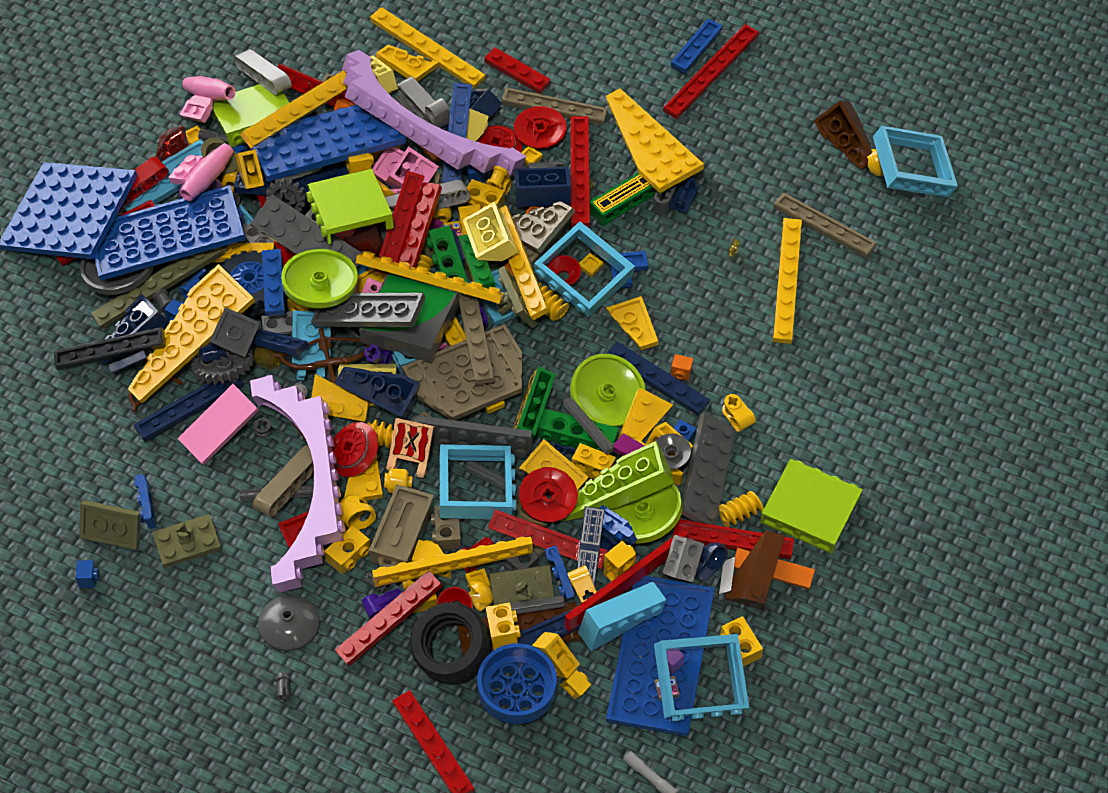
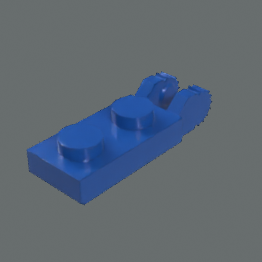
[134,474,157,529]

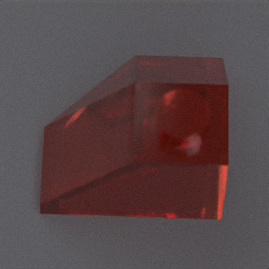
[156,126,188,162]
[342,224,383,254]

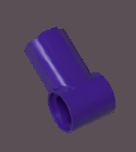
[364,344,392,364]
[362,588,402,619]

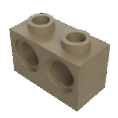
[431,506,461,550]

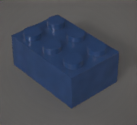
[514,167,571,208]

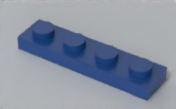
[671,18,723,74]
[262,249,285,316]

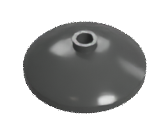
[258,595,319,651]

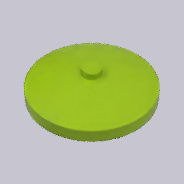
[281,249,358,308]
[570,354,645,428]
[611,484,683,543]

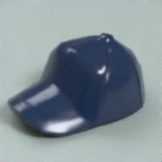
[695,542,728,580]

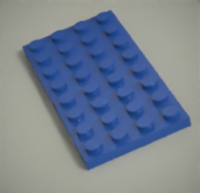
[250,104,406,182]
[94,185,246,281]
[606,576,715,737]

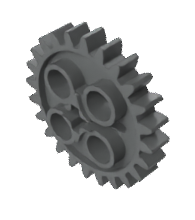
[191,346,254,385]

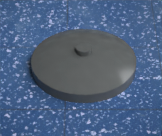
[80,258,154,295]

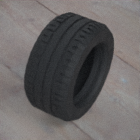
[410,602,492,685]

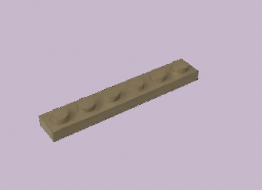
[458,292,494,385]

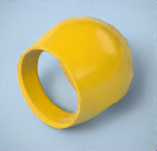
[340,495,376,530]

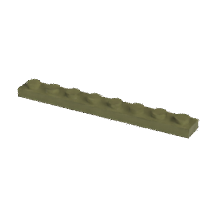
[91,245,229,329]

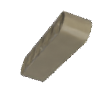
[253,445,314,517]

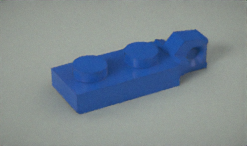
[600,505,637,544]
[545,546,575,602]

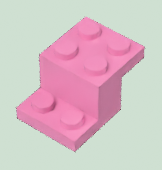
[372,146,439,189]

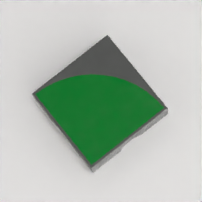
[359,272,459,363]

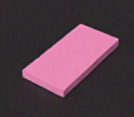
[178,384,259,465]

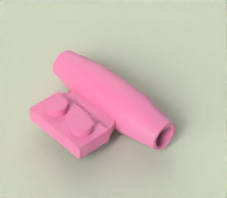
[180,76,236,123]
[168,144,234,201]

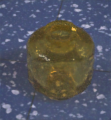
[254,346,282,370]

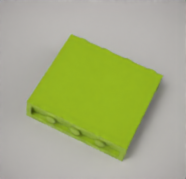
[211,84,289,148]
[306,169,394,244]
[760,458,863,554]

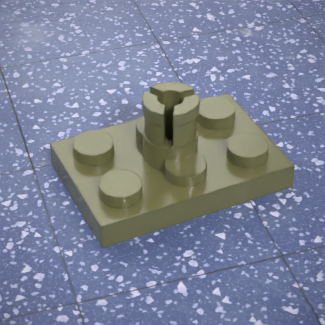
[495,266,538,328]
[79,500,141,550]
[152,514,221,568]
[489,565,554,605]

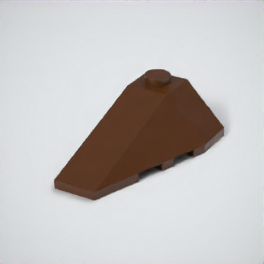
[814,100,872,169]
[725,530,785,611]

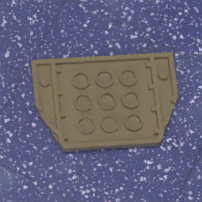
[402,324,522,420]

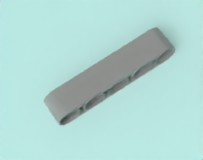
[234,49,292,95]

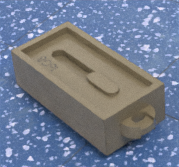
[369,484,435,567]

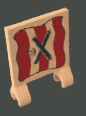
[386,418,434,478]

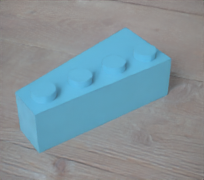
[578,582,666,651]

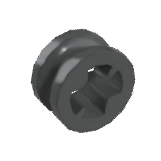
[254,418,272,437]

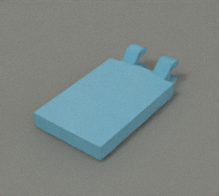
[291,311,331,381]

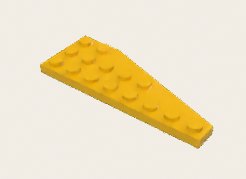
[606,89,704,193]
[128,264,255,403]

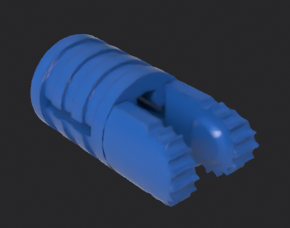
[180,268,207,299]

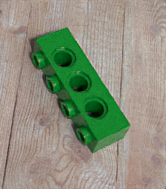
[426,225,468,283]
[537,408,619,455]

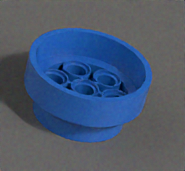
[477,643,557,724]

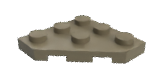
[512,201,575,253]

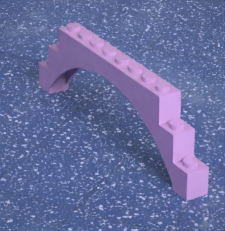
[342,50,527,177]
[250,375,345,593]

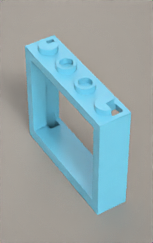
[873,126,958,197]
[534,222,635,318]
[439,444,516,519]
[654,634,749,721]

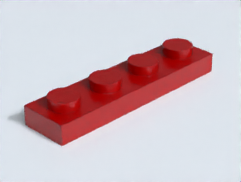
[484,47,550,94]

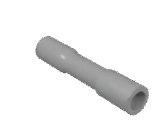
[623,751,679,793]

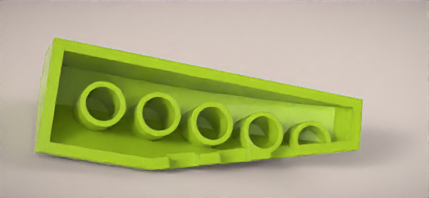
[560,441,674,522]

